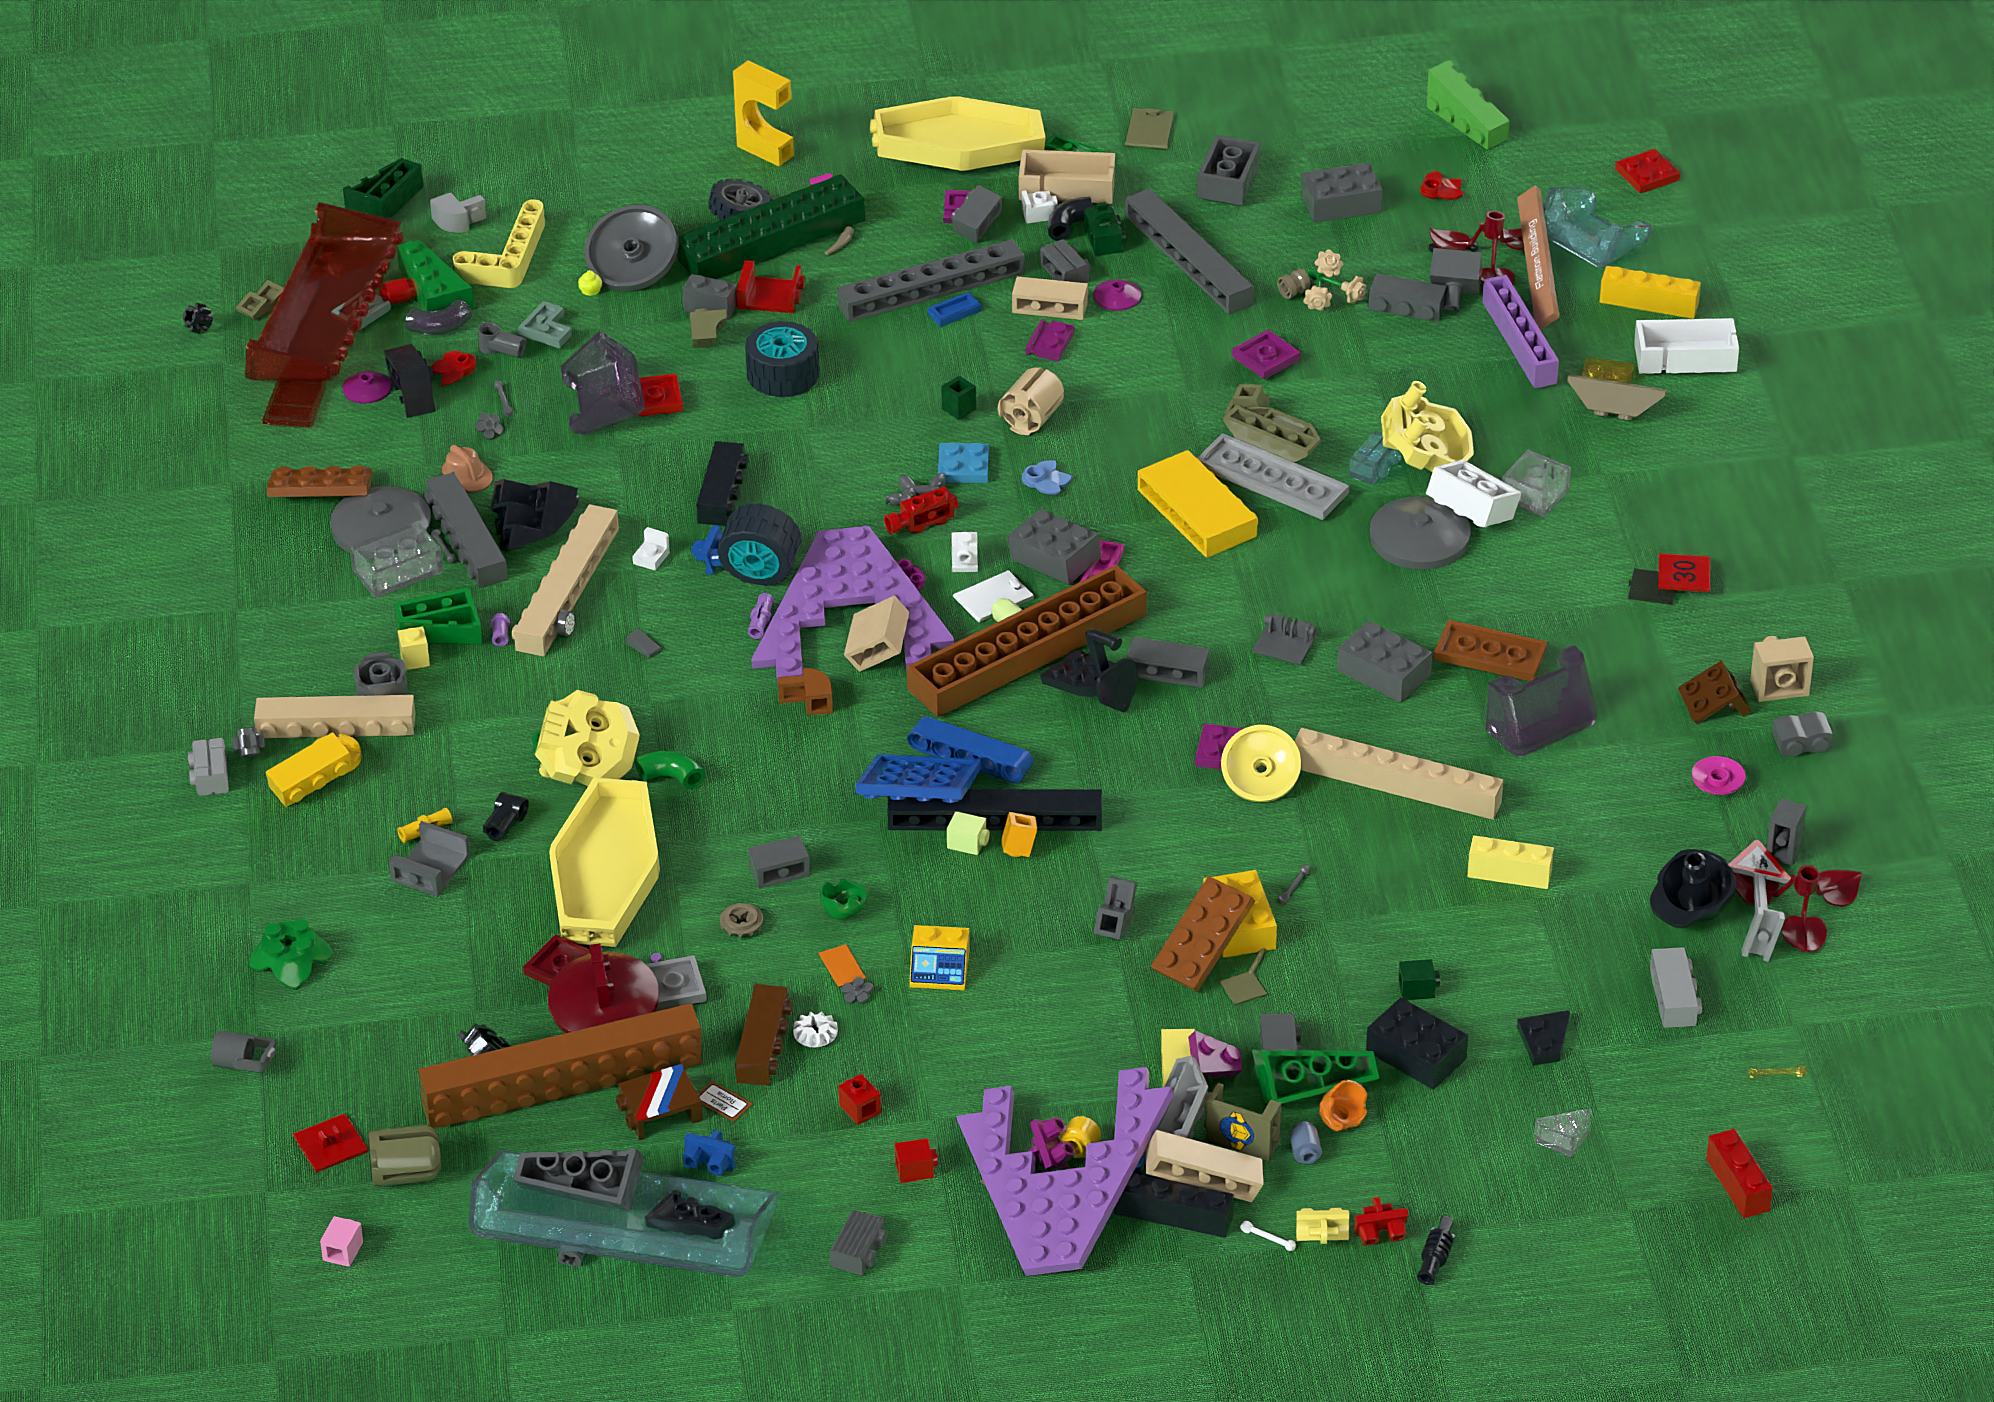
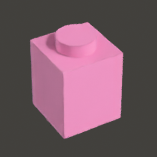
[320,1216,363,1267]

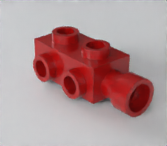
[884,486,959,534]

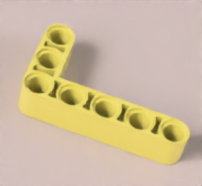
[453,200,545,288]

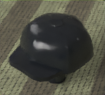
[1650,849,1737,928]

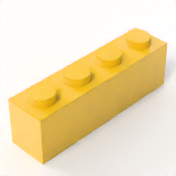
[1600,266,1701,319]

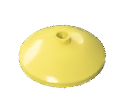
[1221,725,1301,802]

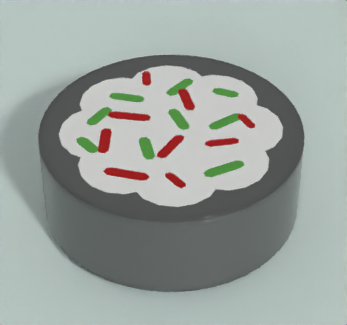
[556,610,575,637]

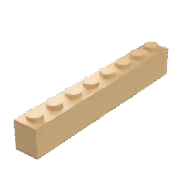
[512,504,619,657]
[1294,728,1503,820]

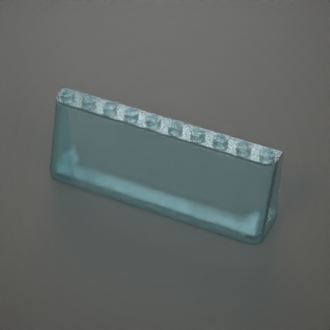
[469,1150,778,1277]

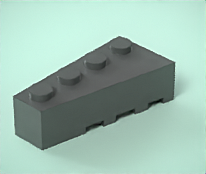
[513,1149,644,1212]

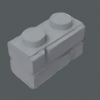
[188,738,229,796]

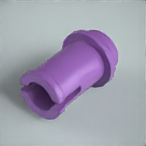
[490,613,510,646]

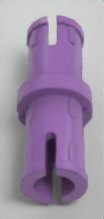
[747,593,774,639]

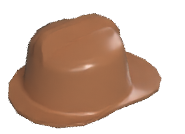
[442,444,493,492]

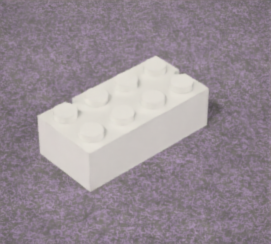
[1634,318,1739,374]

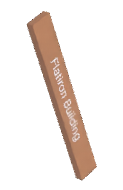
[1517,185,1559,330]

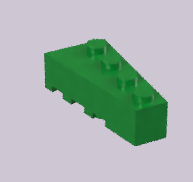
[397,240,474,322]
[1252,1049,1380,1105]

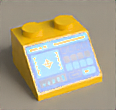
[910,925,970,990]

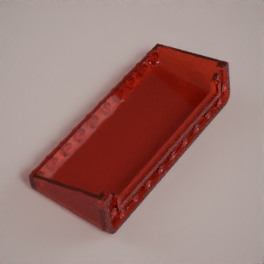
[245,202,403,381]

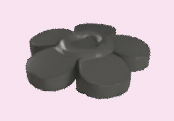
[475,412,503,439]
[842,977,873,1004]

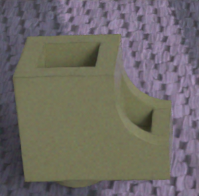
[690,308,727,348]
[1224,384,1271,416]

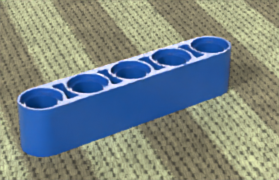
[907,717,1034,783]

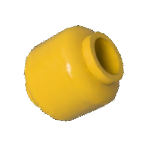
[1060,1116,1101,1158]

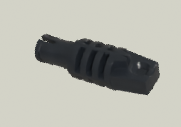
[1417,1215,1456,1285]

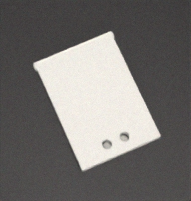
[953,570,1034,623]

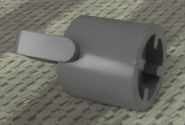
[211,1030,276,1072]

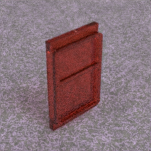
[262,372,328,427]

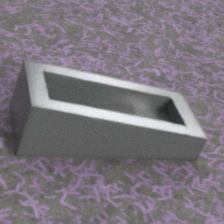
[627,629,661,658]

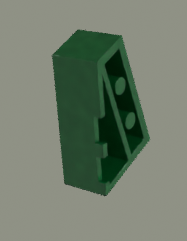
[343,158,423,224]

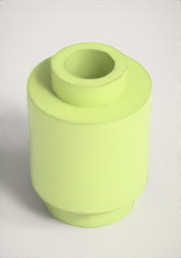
[991,598,1022,622]

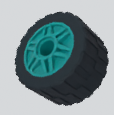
[745,321,819,397]
[717,503,801,586]

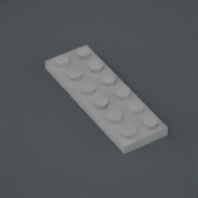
[1198,433,1349,520]

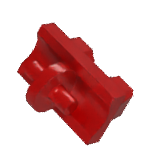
[1352,1196,1408,1246]

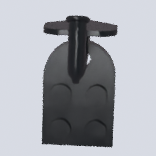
[1040,629,1139,712]

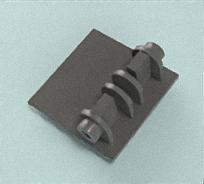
[1252,613,1318,665]

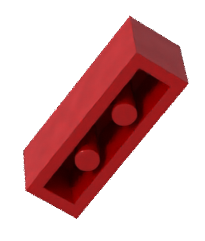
[1706,1128,1773,1219]

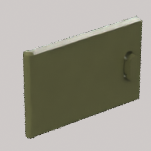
[1125,108,1174,149]

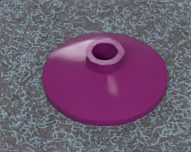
[1094,279,1141,311]
[342,371,391,404]

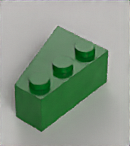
[393,587,482,645]

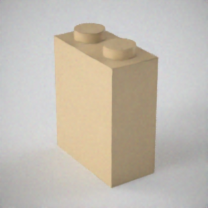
[844,595,910,672]

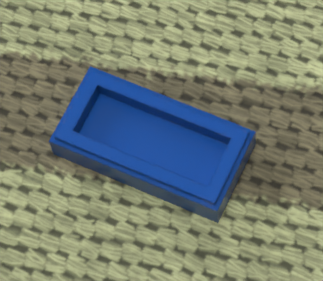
[928,292,981,327]

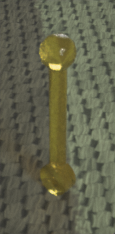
[1748,1065,1807,1078]

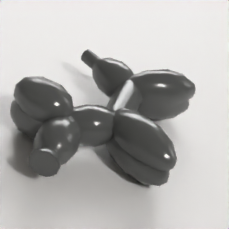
[885,473,946,505]

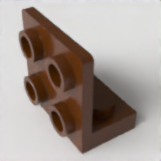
[1678,660,1752,724]

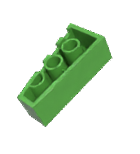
[1427,60,1509,150]

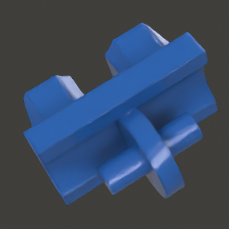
[691,526,723,574]
[683,1130,736,1176]

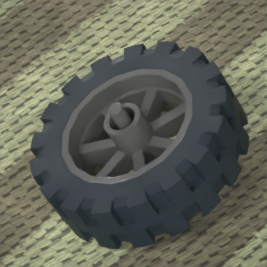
[708,178,772,220]

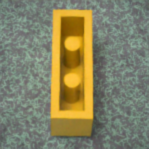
[266,732,353,807]

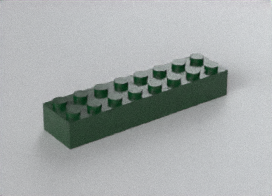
[677,174,866,279]

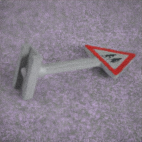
[1728,840,1791,962]

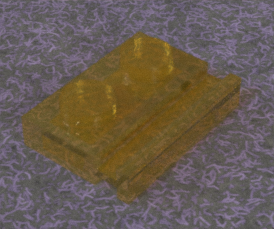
[1582,357,1634,384]

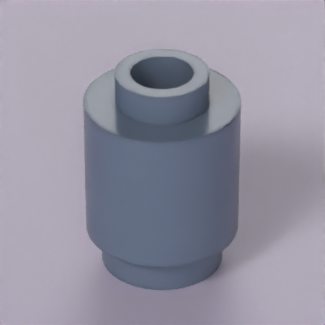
[1290,1121,1322,1164]

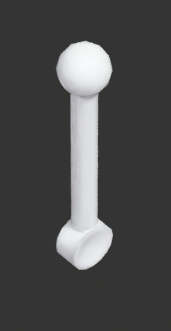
[1240,1221,1296,1251]

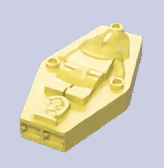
[870,97,1046,171]
[549,778,660,947]

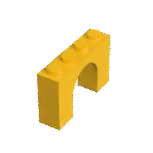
[733,61,794,167]

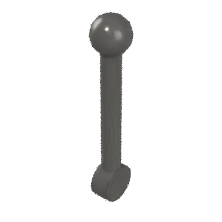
[494,380,513,417]
[431,529,456,563]
[1278,865,1310,905]

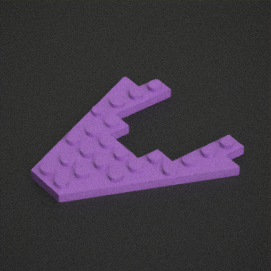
[751,526,954,683]
[957,1067,1174,1276]

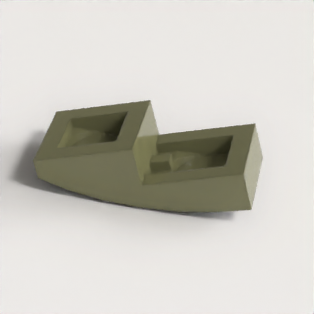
[235,280,288,319]

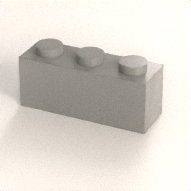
[1650,947,1702,1028]

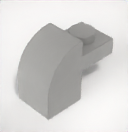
[430,193,486,233]

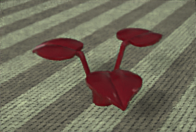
[1429,211,1524,285]
[1733,865,1862,953]

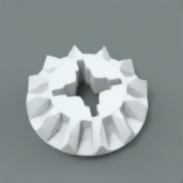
[793,1011,838,1047]

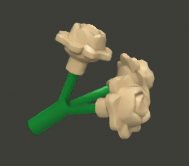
[1303,249,1366,311]

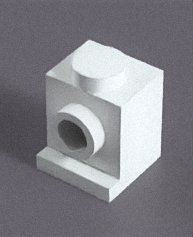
[1021,190,1058,223]
[952,532,978,572]

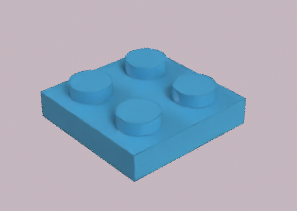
[938,443,989,483]

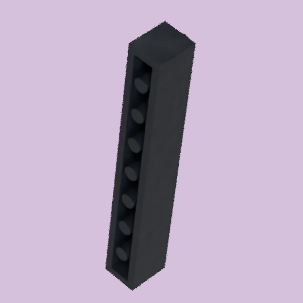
[887,789,1102,831]

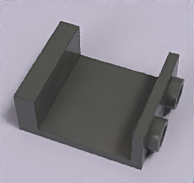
[389,821,470,897]

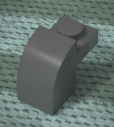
[1093,876,1138,940]

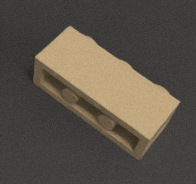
[1012,277,1088,320]

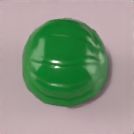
[819,878,867,920]

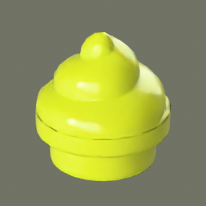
[578,270,602,296]

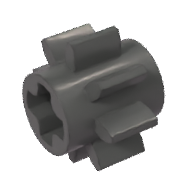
[232,727,265,757]

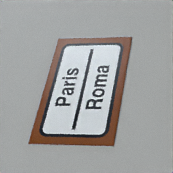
[698,1081,753,1122]

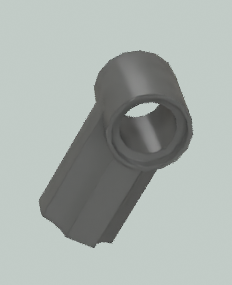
[478,322,527,358]

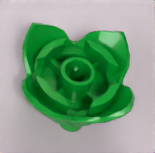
[249,919,333,990]

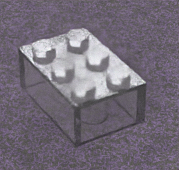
[350,522,443,598]

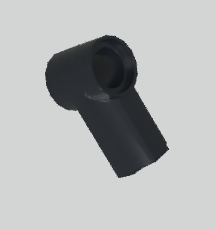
[483,792,529,842]

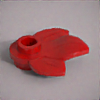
[1420,171,1463,200]
[431,351,476,386]

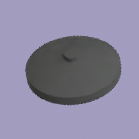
[584,205,679,291]
[330,486,432,558]
[1369,497,1471,570]

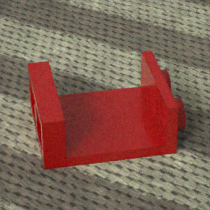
[736,261,806,313]

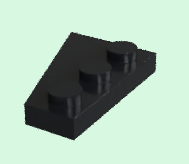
[645,1190,735,1239]

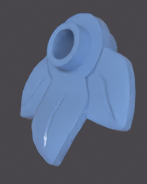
[1022,460,1072,495]

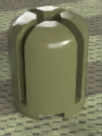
[368,1124,441,1187]

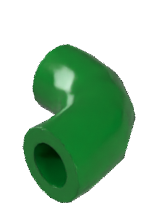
[634,750,706,789]

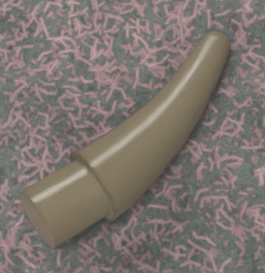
[825,226,854,255]

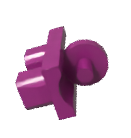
[1028,1117,1075,1170]

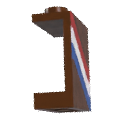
[616,1064,703,1140]

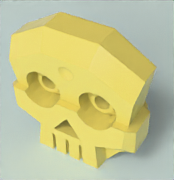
[1381,381,1474,472]
[535,690,640,786]

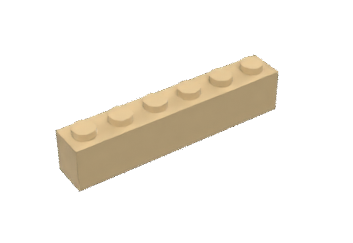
[254,695,416,738]

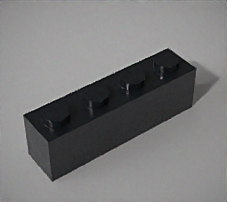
[696,441,749,526]
[1114,1173,1234,1238]

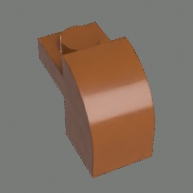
[777,668,833,715]

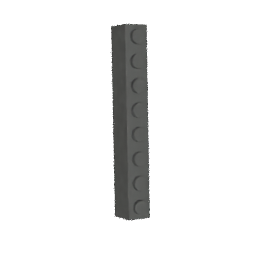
[1126,189,1254,314]

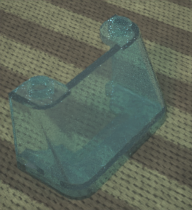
[1543,186,1653,267]

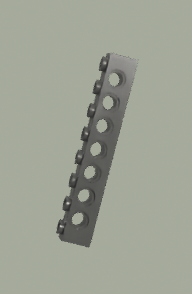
[837,239,1024,322]

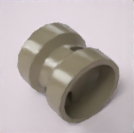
[1277,269,1311,299]

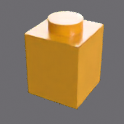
[1001,812,1037,857]

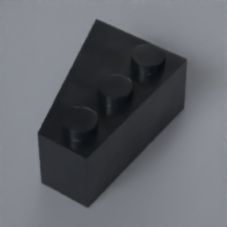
[384,344,436,418]

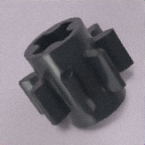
[183,302,213,334]

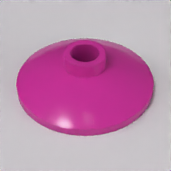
[1692,756,1745,795]

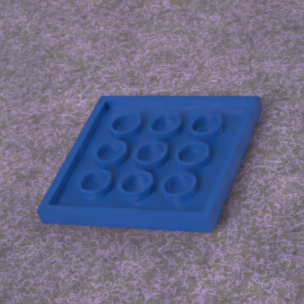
[856,754,981,803]

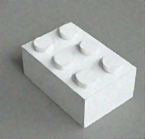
[1426,460,1522,527]

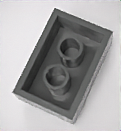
[1197,135,1261,205]
[1301,163,1382,223]
[1008,509,1101,585]
[1337,621,1432,703]

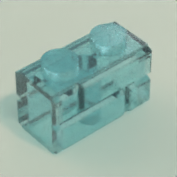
[1349,431,1402,486]

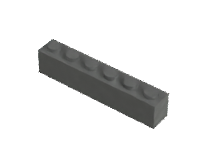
[424,472,508,588]

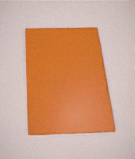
[818,944,866,987]

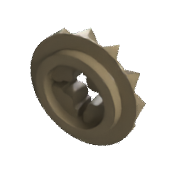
[720,903,764,938]

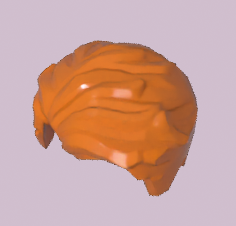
[1319,1080,1367,1131]

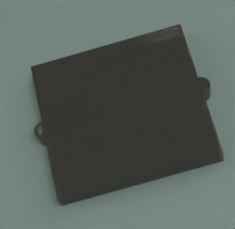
[1628,568,1678,605]

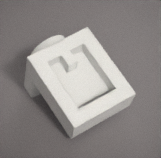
[633,527,670,571]

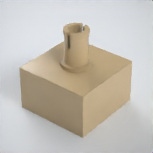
[1750,636,1814,702]

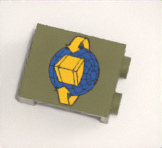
[1203,1083,1281,1161]

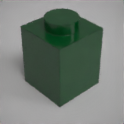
[941,376,976,420]
[1398,959,1440,1000]

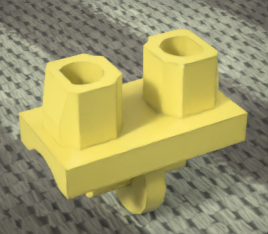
[1296,1208,1349,1244]

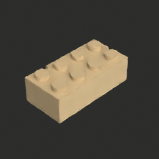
[1019,150,1115,204]

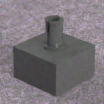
[1430,248,1482,311]

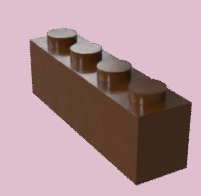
[735,984,793,1086]

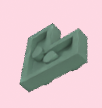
[518,301,572,349]

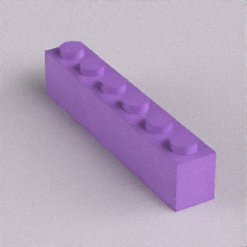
[1483,275,1559,388]

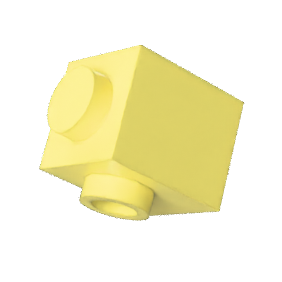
[398,627,430,670]

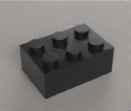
[1366,997,1468,1090]

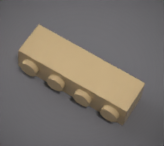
[1145,1130,1263,1202]

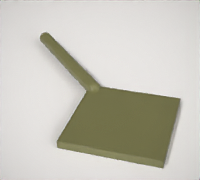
[1220,948,1267,1005]

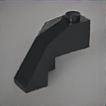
[491,479,579,551]

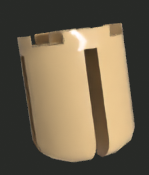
[998,367,1064,436]

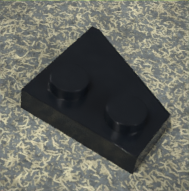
[1517,1010,1570,1066]

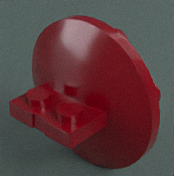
[548,943,659,1033]

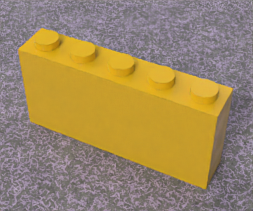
[1138,450,1258,558]

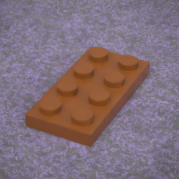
[267,466,373,497]
[1433,620,1548,682]
[1150,876,1255,992]

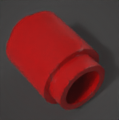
[379,277,416,305]

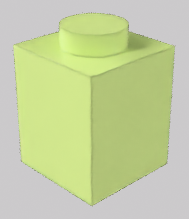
[947,812,990,855]

